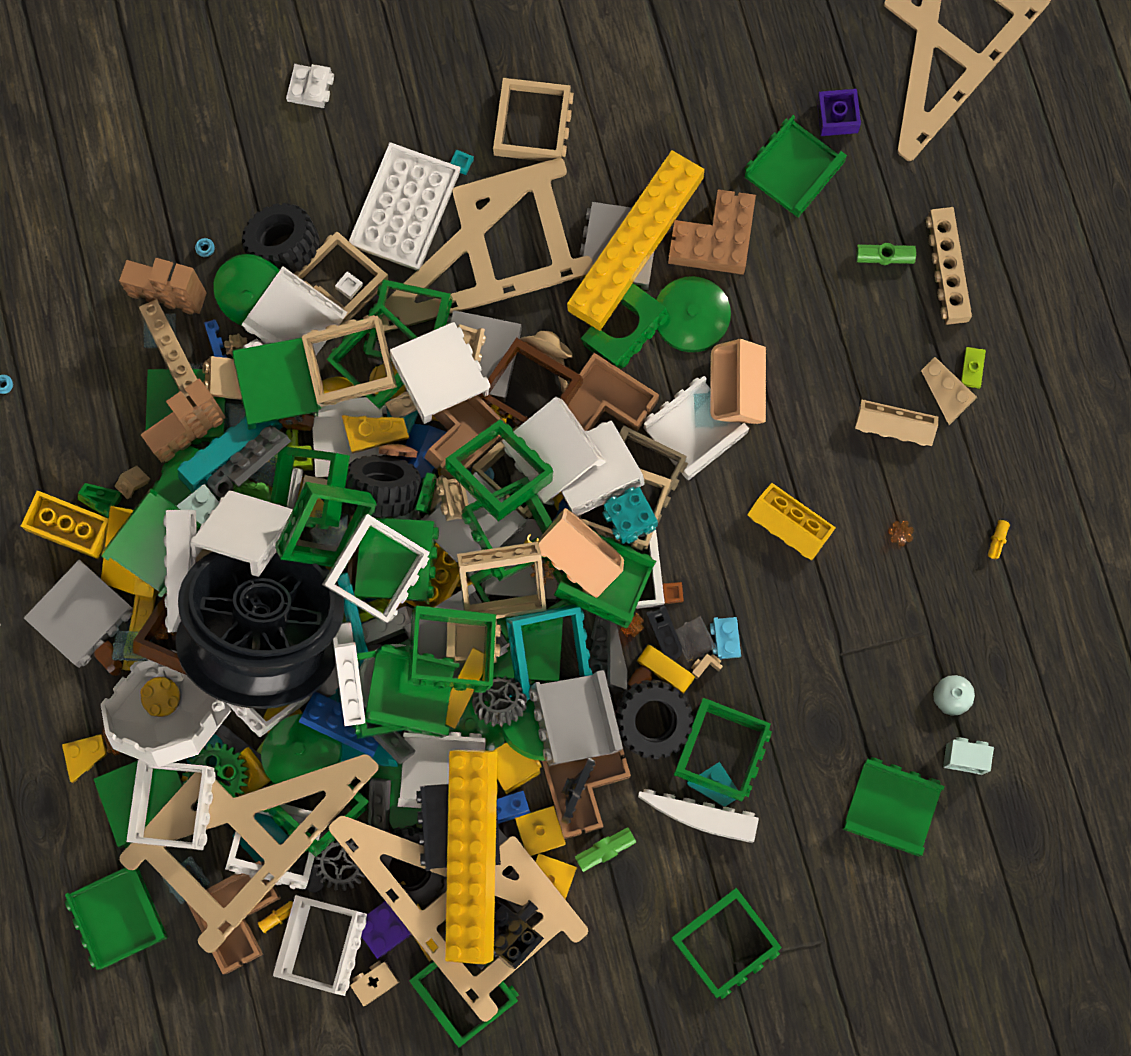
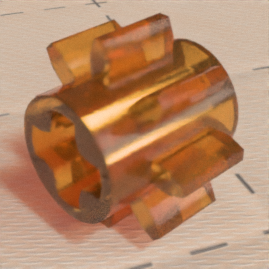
[530,561,555,585]
[620,613,644,638]

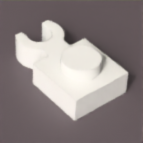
[145,664,184,682]

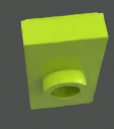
[961,347,986,389]

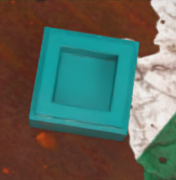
[450,150,474,175]

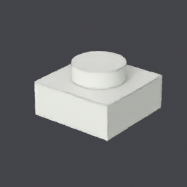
[335,272,363,300]

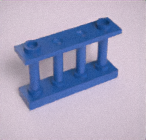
[497,791,530,824]

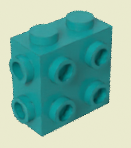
[602,487,658,544]

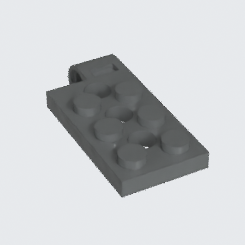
[207,425,291,498]

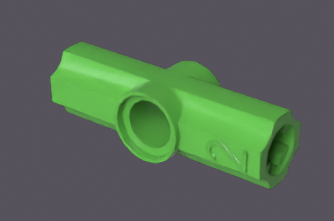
[856,243,916,265]
[575,827,636,872]

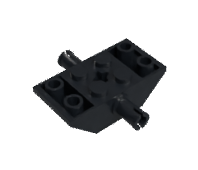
[475,898,544,970]

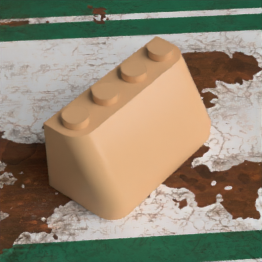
[710,339,766,424]
[537,508,624,598]

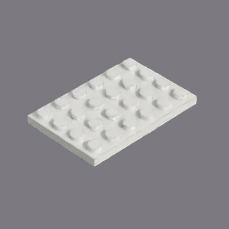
[349,143,461,270]

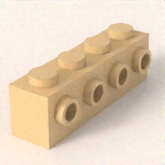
[855,400,938,446]

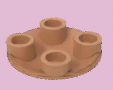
[378,444,418,458]

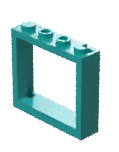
[506,605,593,700]

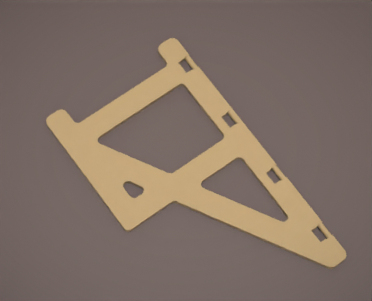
[884,0,1051,161]
[369,158,593,334]
[120,754,378,953]
[329,816,588,1021]

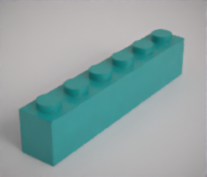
[177,416,283,493]

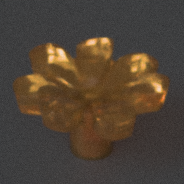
[888,521,914,546]

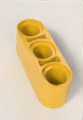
[637,645,695,694]

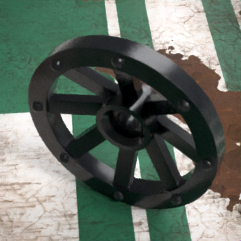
[561,758,596,825]

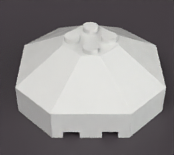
[101,650,231,767]

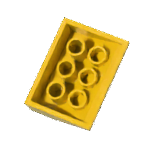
[101,506,159,598]

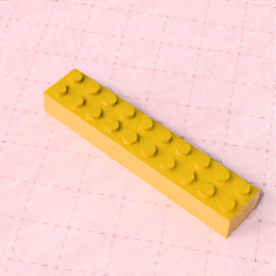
[567,150,704,331]
[445,750,497,964]

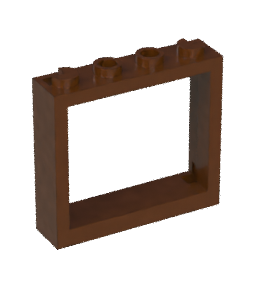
[478,337,583,427]
[133,593,186,675]

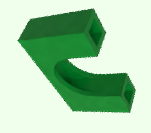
[581,283,669,369]

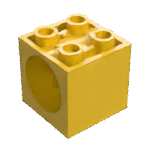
[493,743,542,794]

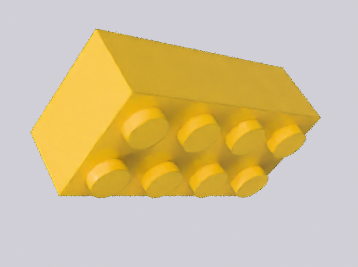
[21,491,108,559]

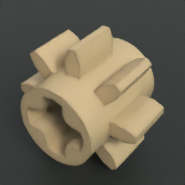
[224,333,247,356]

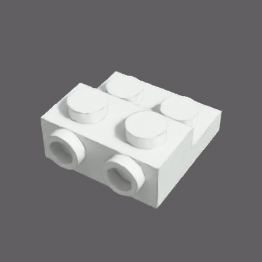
[286,64,334,108]

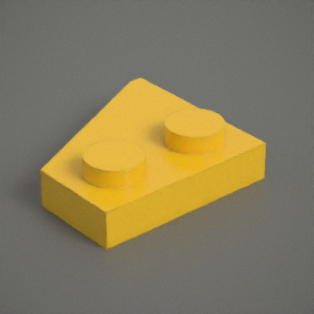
[62,734,107,783]

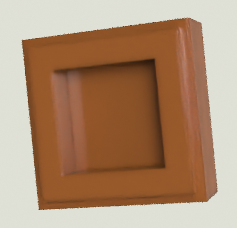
[662,582,684,604]

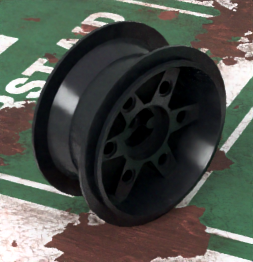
[176,551,344,709]

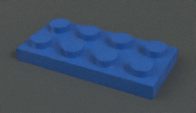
[299,691,379,757]

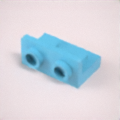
[710,617,741,659]

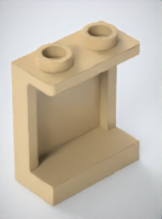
[203,356,243,403]
[446,620,501,663]

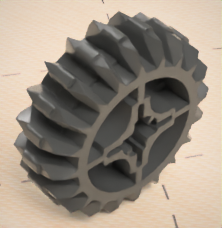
[472,675,527,728]
[314,840,366,891]

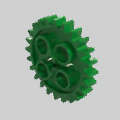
[182,743,249,804]

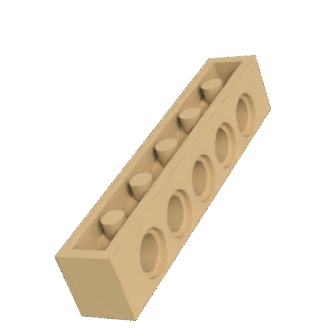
[926,207,972,325]
[139,299,197,407]

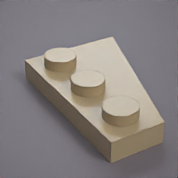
[921,357,977,425]

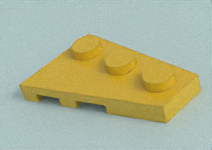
[342,415,409,454]

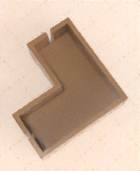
[668,190,756,275]
[119,258,207,314]
[568,353,659,432]
[141,378,226,463]
[424,395,507,480]
[542,749,631,839]
[187,861,281,974]

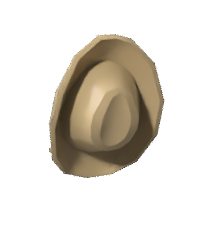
[520,331,572,393]

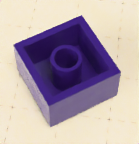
[817,89,861,136]
[361,901,412,959]

